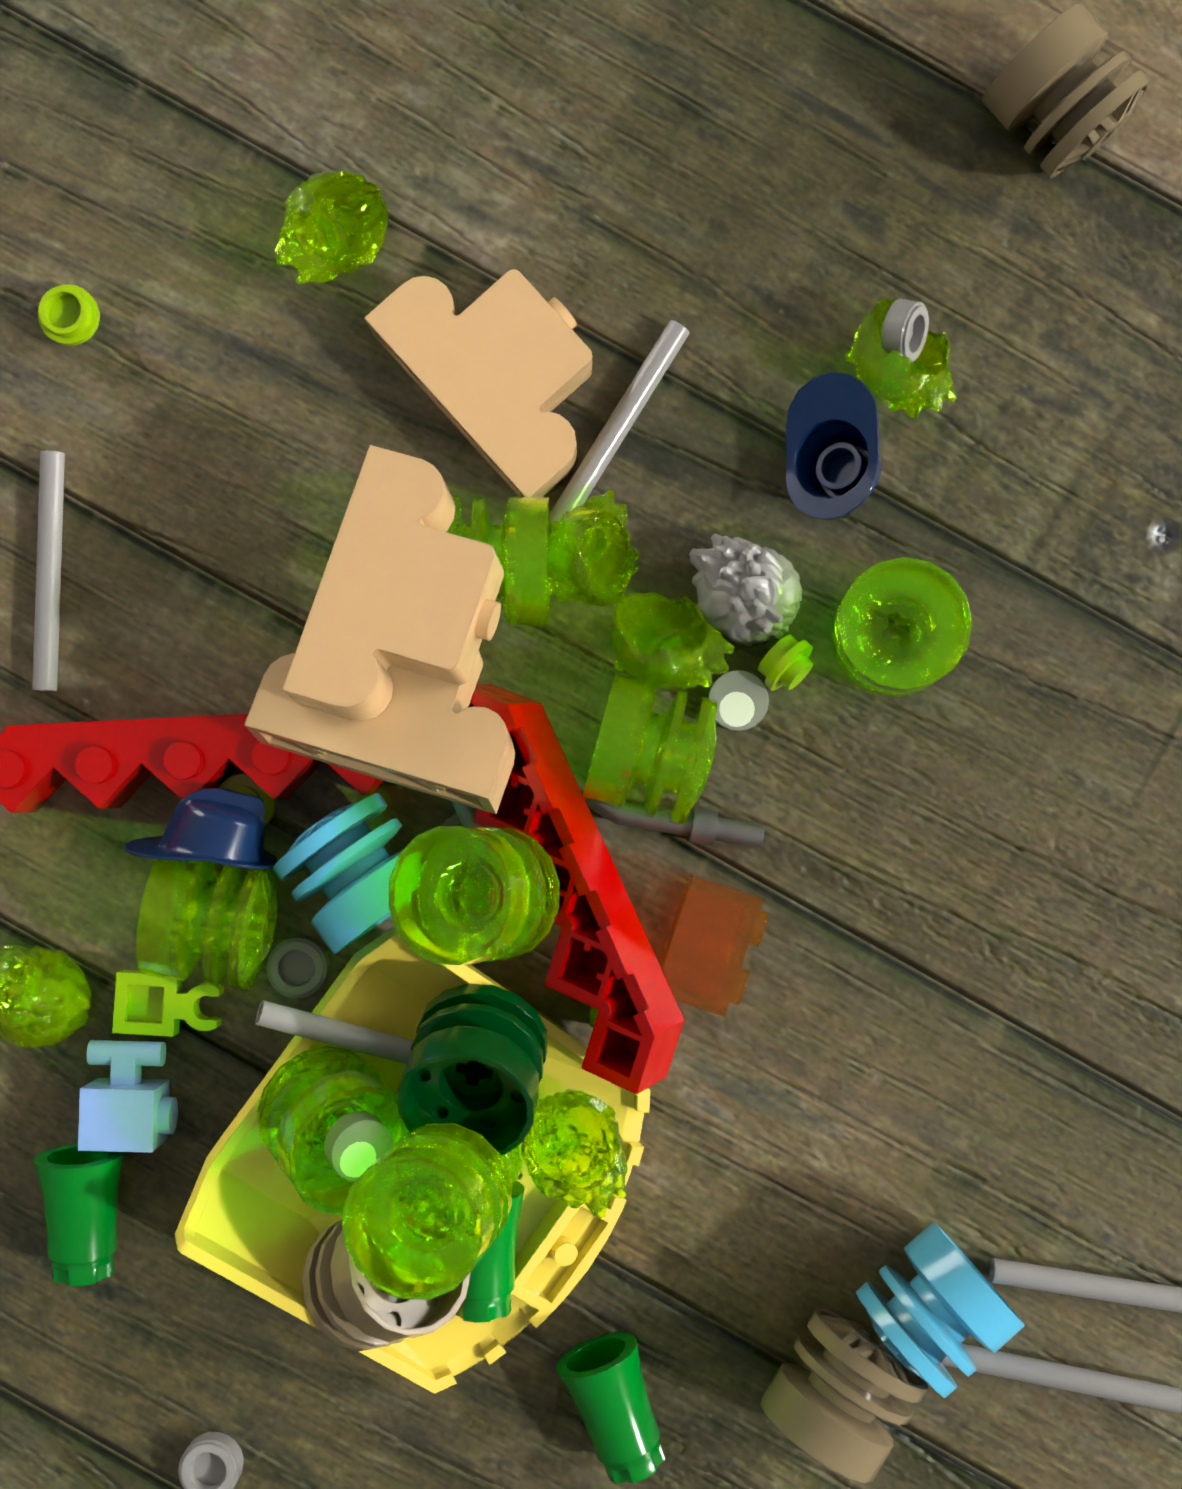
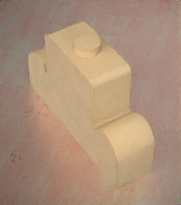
[364,269,592,509]
[282,445,504,721]
[244,651,515,814]

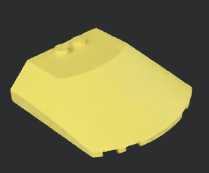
[175,919,650,1394]

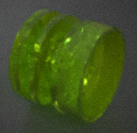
[446,496,551,627]
[831,557,972,697]
[582,673,718,826]
[389,826,560,965]
[136,859,277,992]
[257,1046,419,1215]
[342,1123,512,1300]

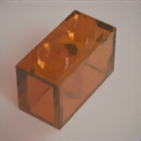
[659,873,769,1017]

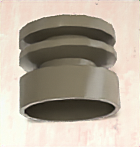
[981,2,1152,179]
[302,1195,471,1351]
[760,1308,928,1484]

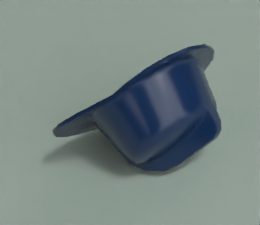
[785,372,882,520]
[125,788,278,869]

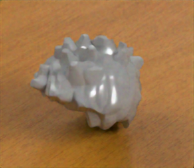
[689,533,802,647]

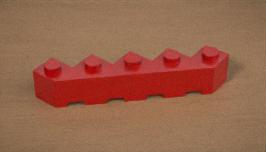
[468,684,685,1095]
[0,714,385,813]

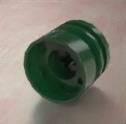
[397,984,547,1161]

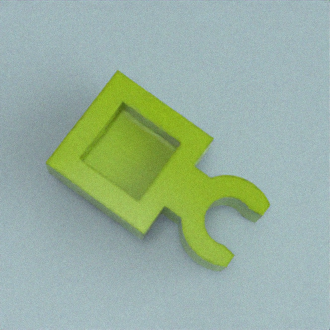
[112,969,224,1037]

